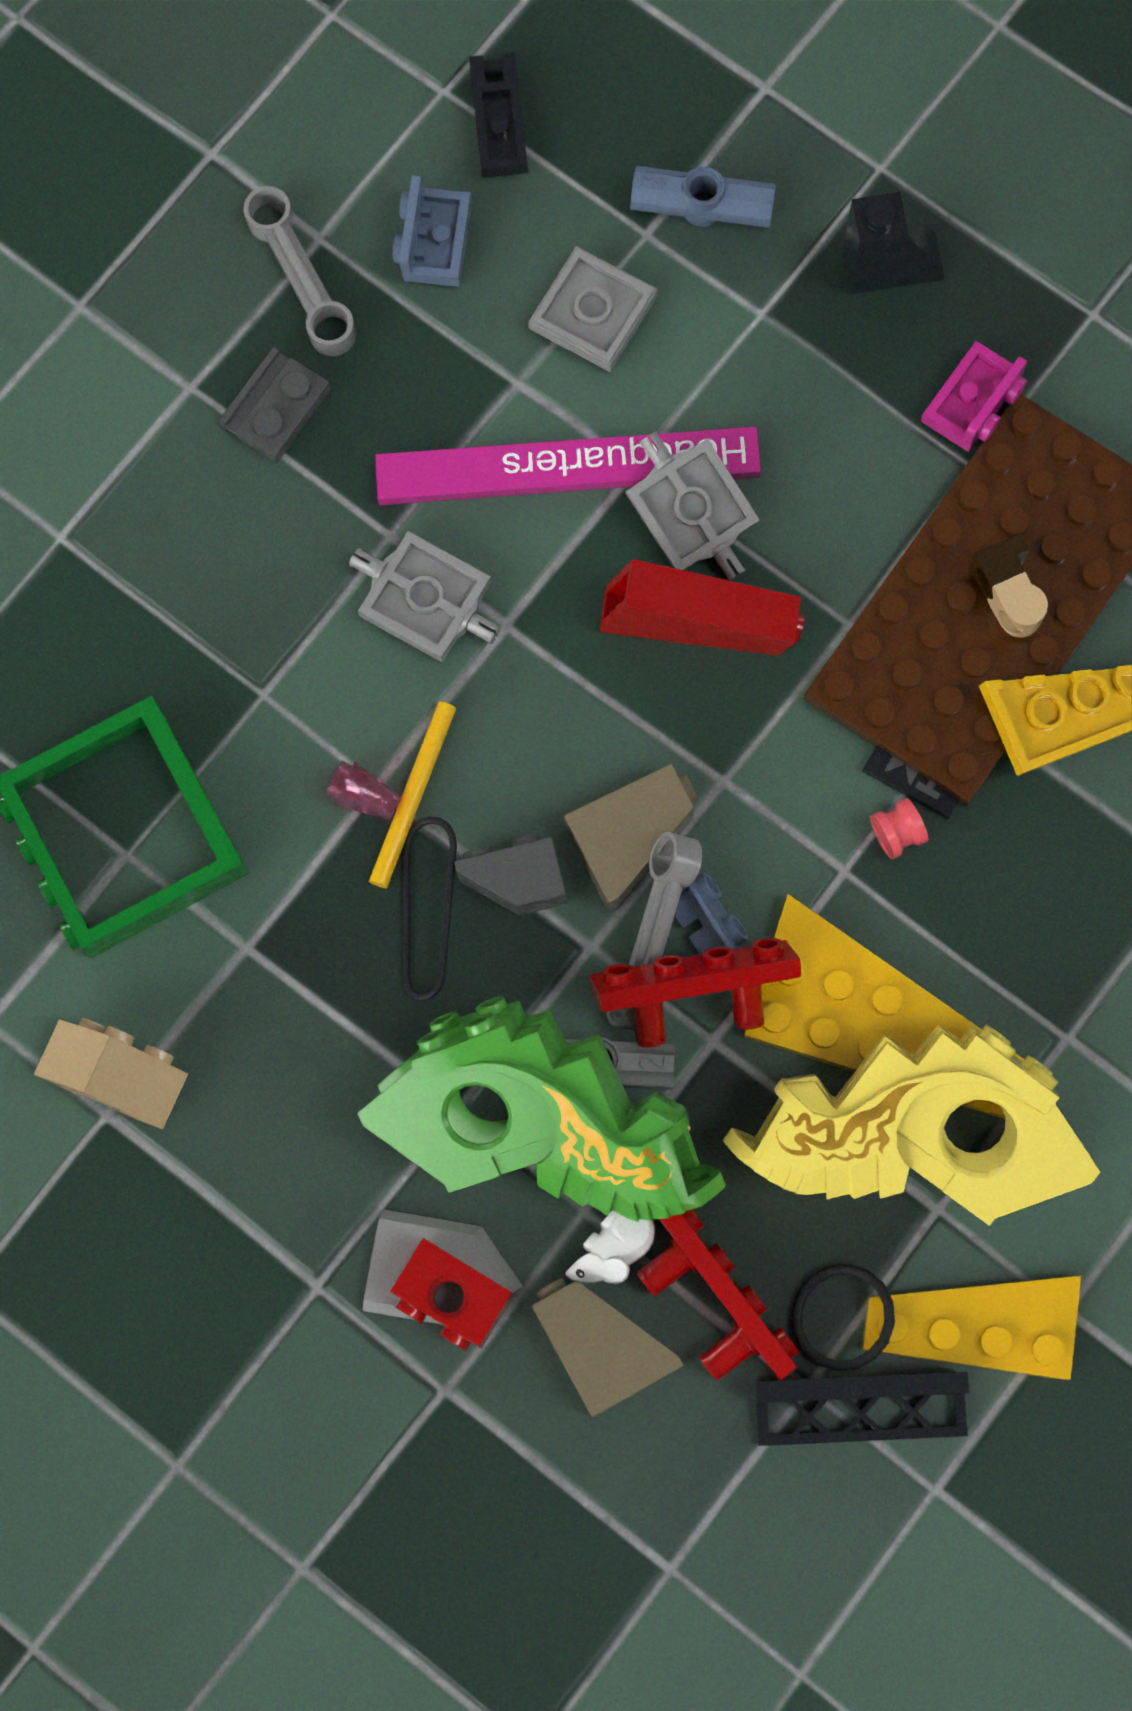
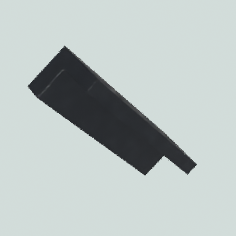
[755,1372,969,1446]

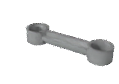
[244,186,356,357]
[606,832,702,1031]

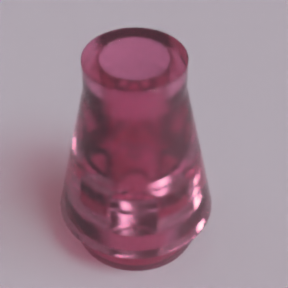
[325,760,402,821]

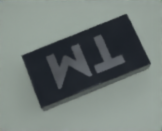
[862,745,959,819]

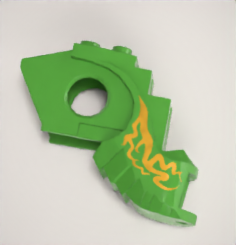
[358,996,726,1222]

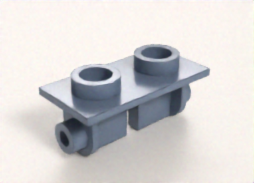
[675,870,749,955]

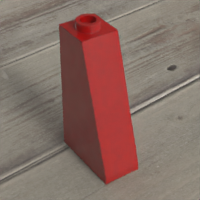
[599,559,804,656]

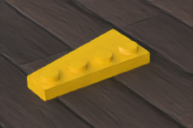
[979,665,1132,777]
[862,1276,1081,1380]

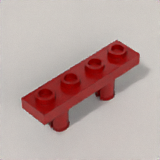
[589,938,802,1048]
[636,1209,799,1381]

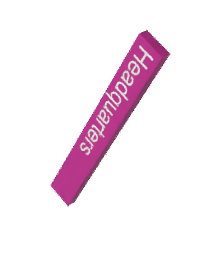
[375,427,761,505]

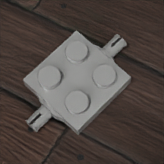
[626,431,760,581]
[349,531,501,663]

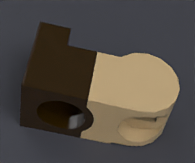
[970,533,1048,638]

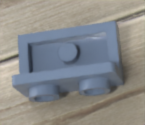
[393,175,472,287]

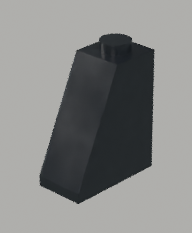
[842,192,944,294]

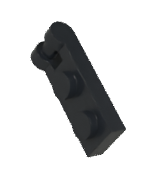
[469,51,528,178]

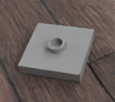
[528,246,658,373]

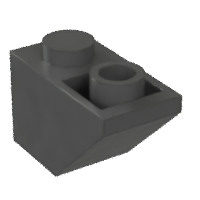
[454,834,567,916]

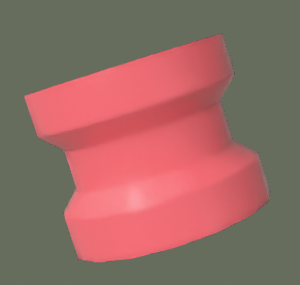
[870,798,929,859]

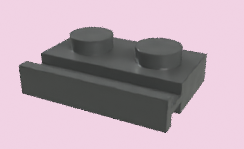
[219,347,331,463]

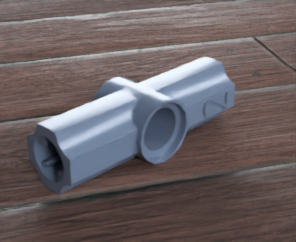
[630,166,776,228]

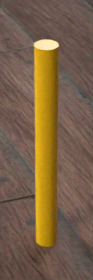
[369,701,456,889]

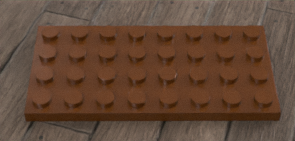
[803,394,1132,807]

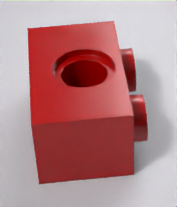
[390,1238,514,1351]

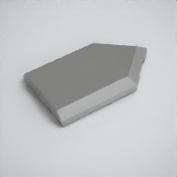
[363,1209,523,1325]

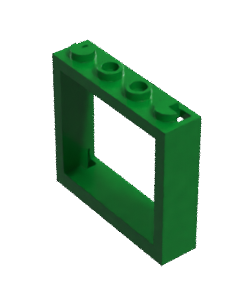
[0,695,249,958]

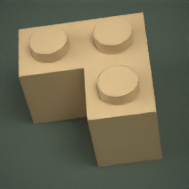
[34,1017,188,1130]

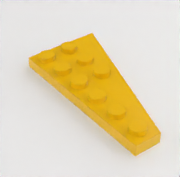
[743,894,1024,1119]

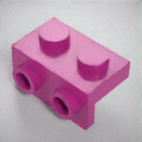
[921,341,1028,452]

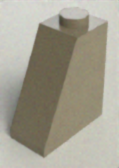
[564,764,698,913]
[532,1278,684,1418]

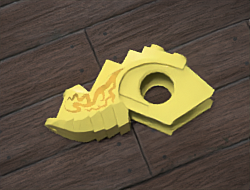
[723,1024,1100,1226]

